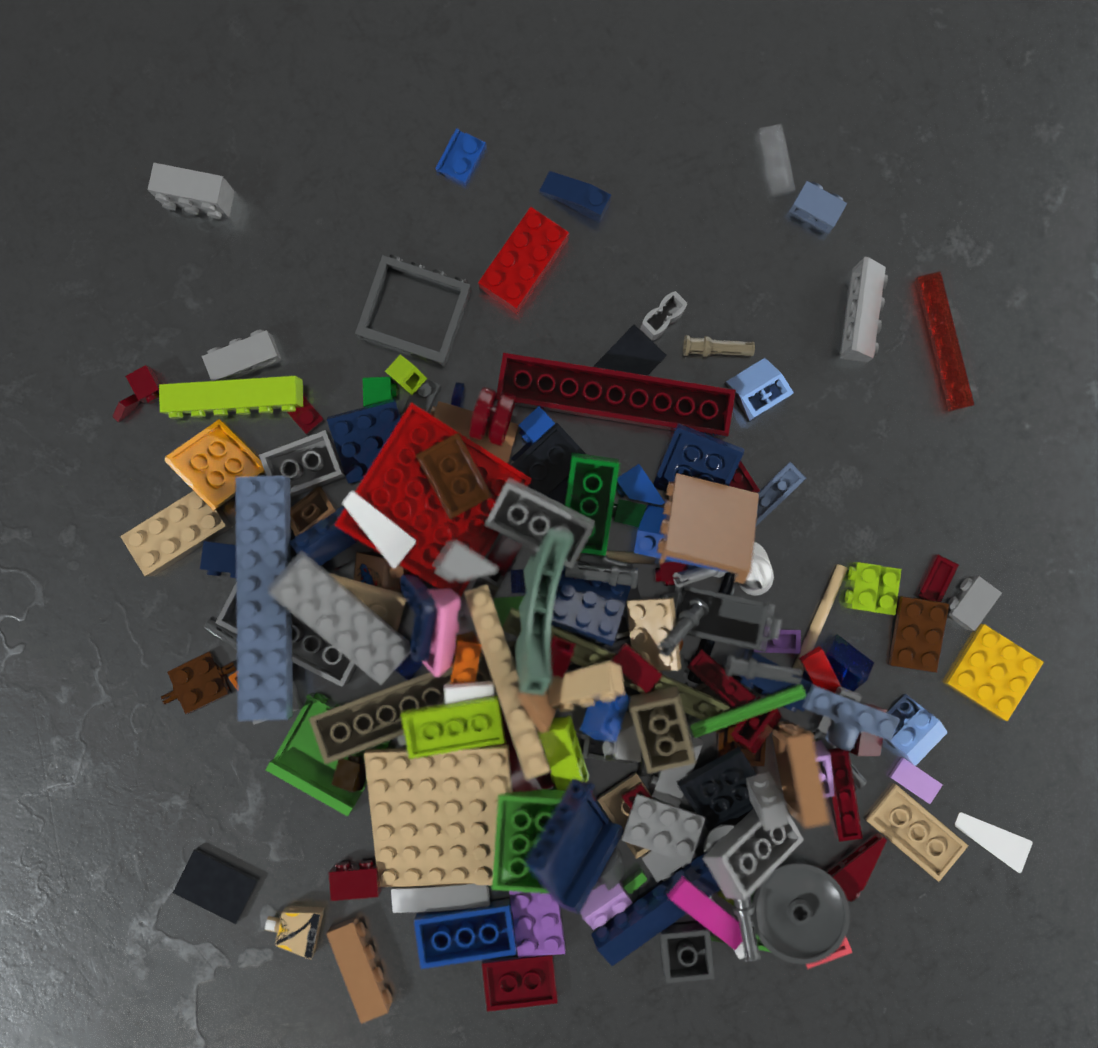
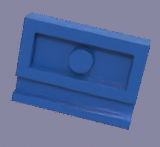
[436,128,486,186]

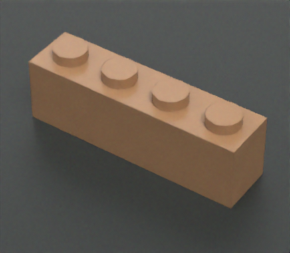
[326,916,392,1024]

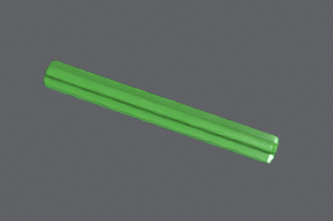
[690,684,806,738]

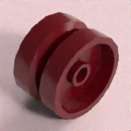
[469,387,516,446]

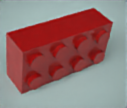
[478,207,569,314]

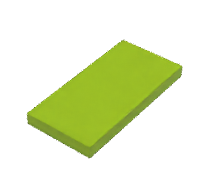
[401,695,505,759]

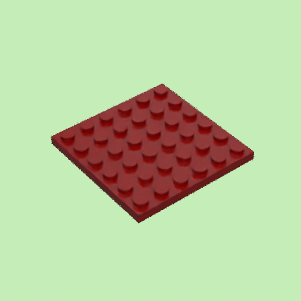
[334,402,532,597]

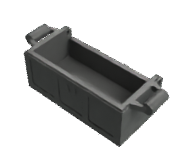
[659,586,782,652]

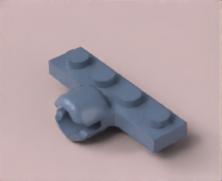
[802,684,900,750]

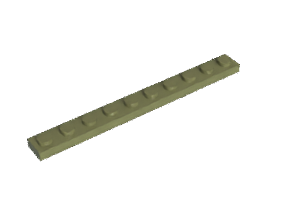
[502,607,730,720]

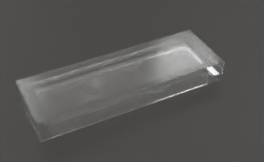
[758,124,795,197]

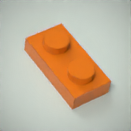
[450,641,481,684]

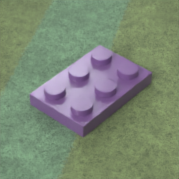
[509,891,566,958]

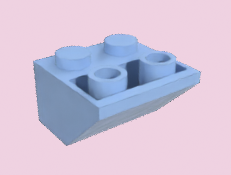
[725,358,794,421]
[886,694,948,766]

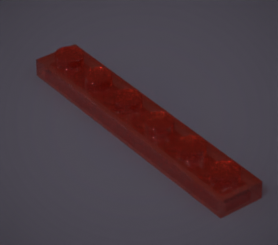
[916,271,974,412]

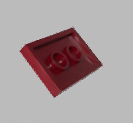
[482,955,558,1012]

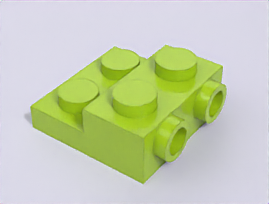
[845,562,902,615]

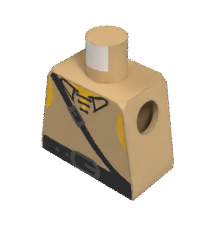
[265,906,325,959]

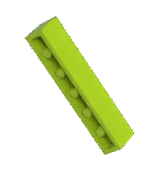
[159,376,303,419]

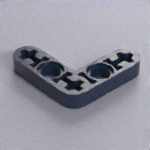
[400,574,436,662]

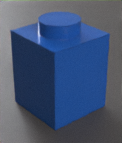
[518,406,555,443]

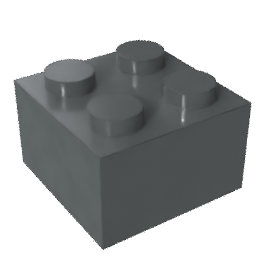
[660,923,714,983]

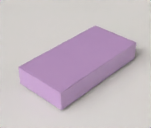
[889,757,943,804]

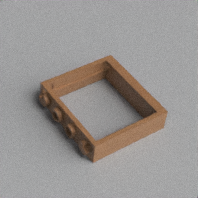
[770,720,829,828]

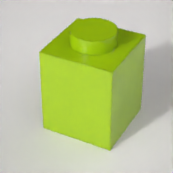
[385,354,427,395]

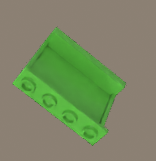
[265,692,392,817]

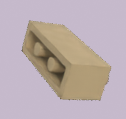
[548,662,625,712]

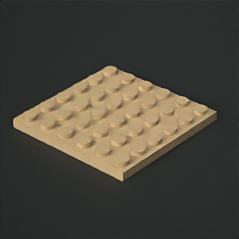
[364,745,512,887]

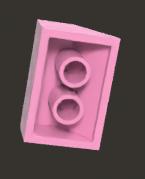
[422,589,461,677]

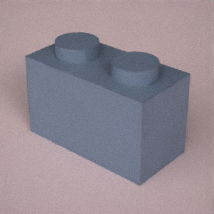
[789,181,847,234]

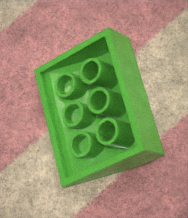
[492,789,566,894]

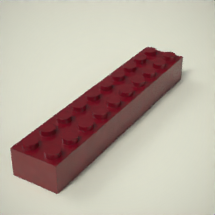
[496,353,736,439]

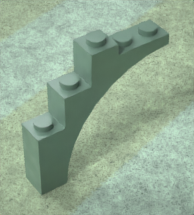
[514,529,574,695]

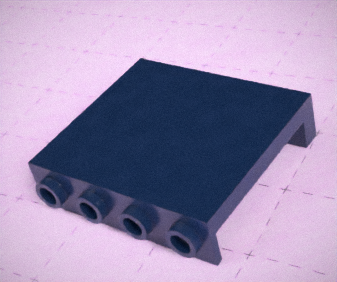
[525,778,624,914]

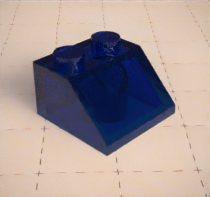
[802,634,874,692]

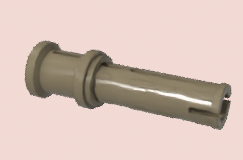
[683,335,755,357]

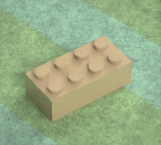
[120,491,233,576]

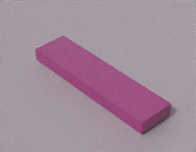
[667,876,742,950]

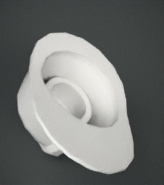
[738,542,774,596]

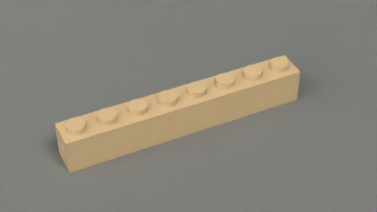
[464,585,550,780]

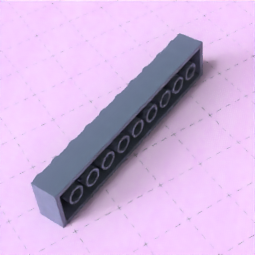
[236,476,293,721]

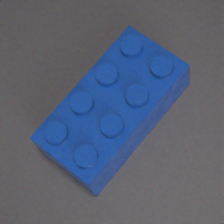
[414,899,517,969]

